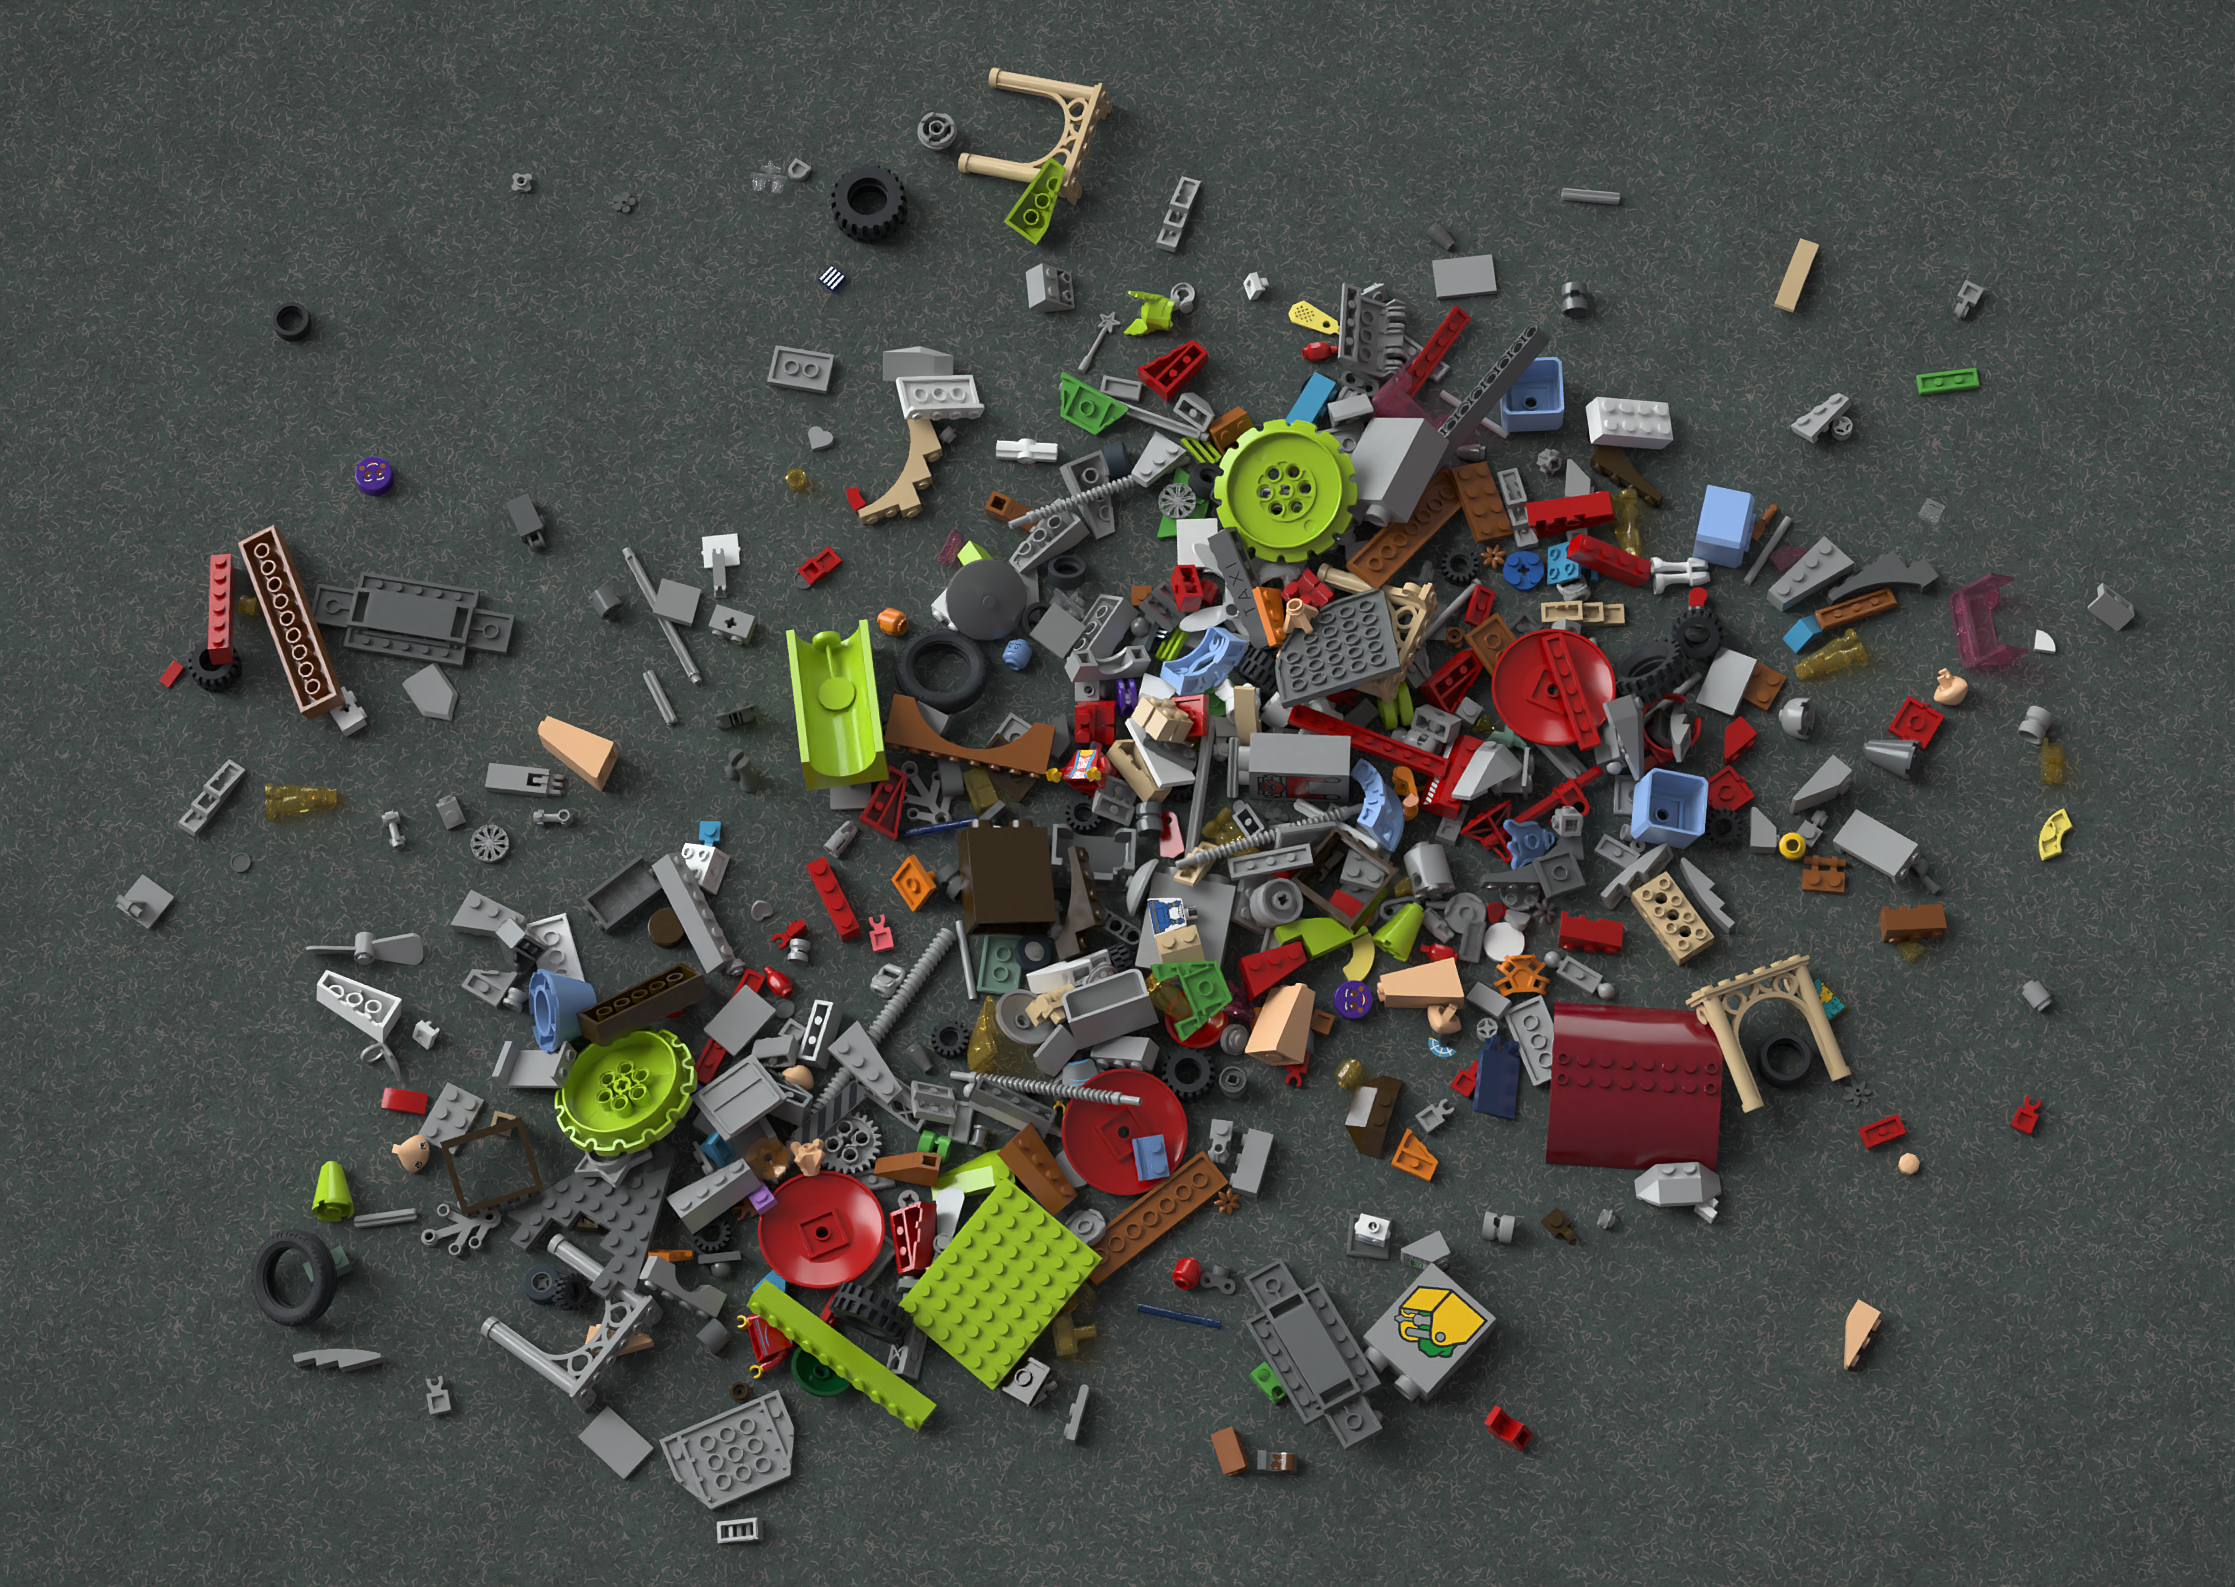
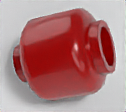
[1172,1257,1203,1290]

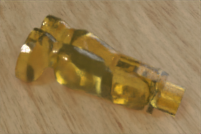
[1611,489,1641,557]
[1793,628,1868,681]
[265,783,337,821]
[1201,806,1261,857]
[1145,972,1193,1022]

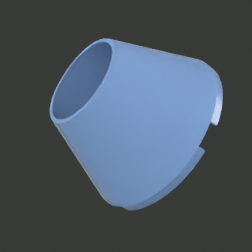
[529,969,597,1053]

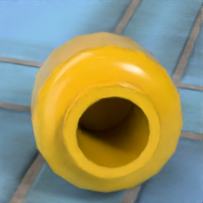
[1779,833,1806,860]

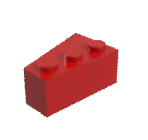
[1137,340,1208,402]
[1238,941,1307,1003]
[889,1201,937,1277]

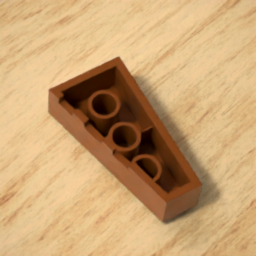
[997,1122,1077,1216]

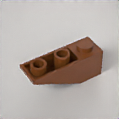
[985,490,1039,534]
[873,1151,941,1187]

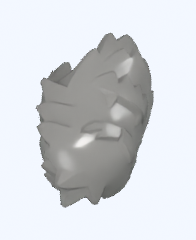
[1256,556,1307,600]

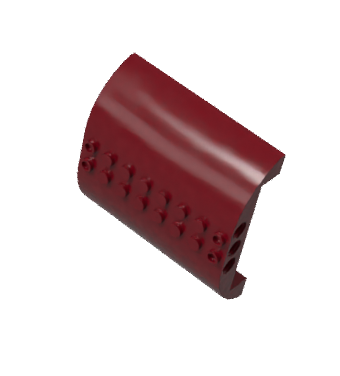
[1545,1001,1723,1173]

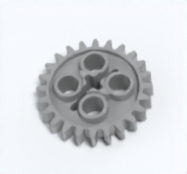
[819,1111,882,1177]

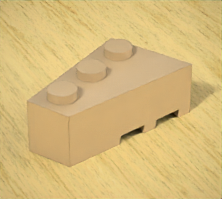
[1106,739,1172,803]

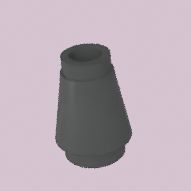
[1457,443,1487,463]

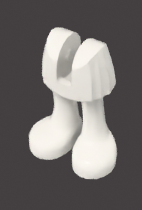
[1650,557,1710,594]

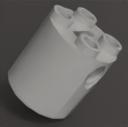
[1403,842,1455,901]

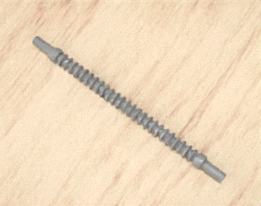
[1008,456,1191,529]
[1175,803,1364,869]
[950,1071,1142,1106]

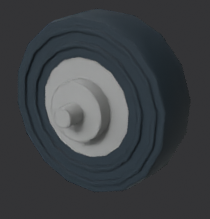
[1014,934,1051,972]

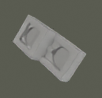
[1435,804,1469,846]

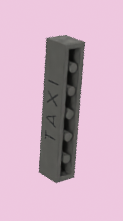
[1207,527,1269,650]

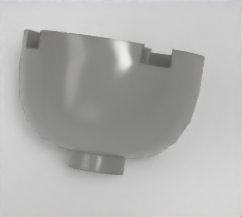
[1779,698,1815,739]

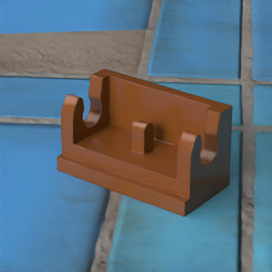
[1210,1426,1250,1476]

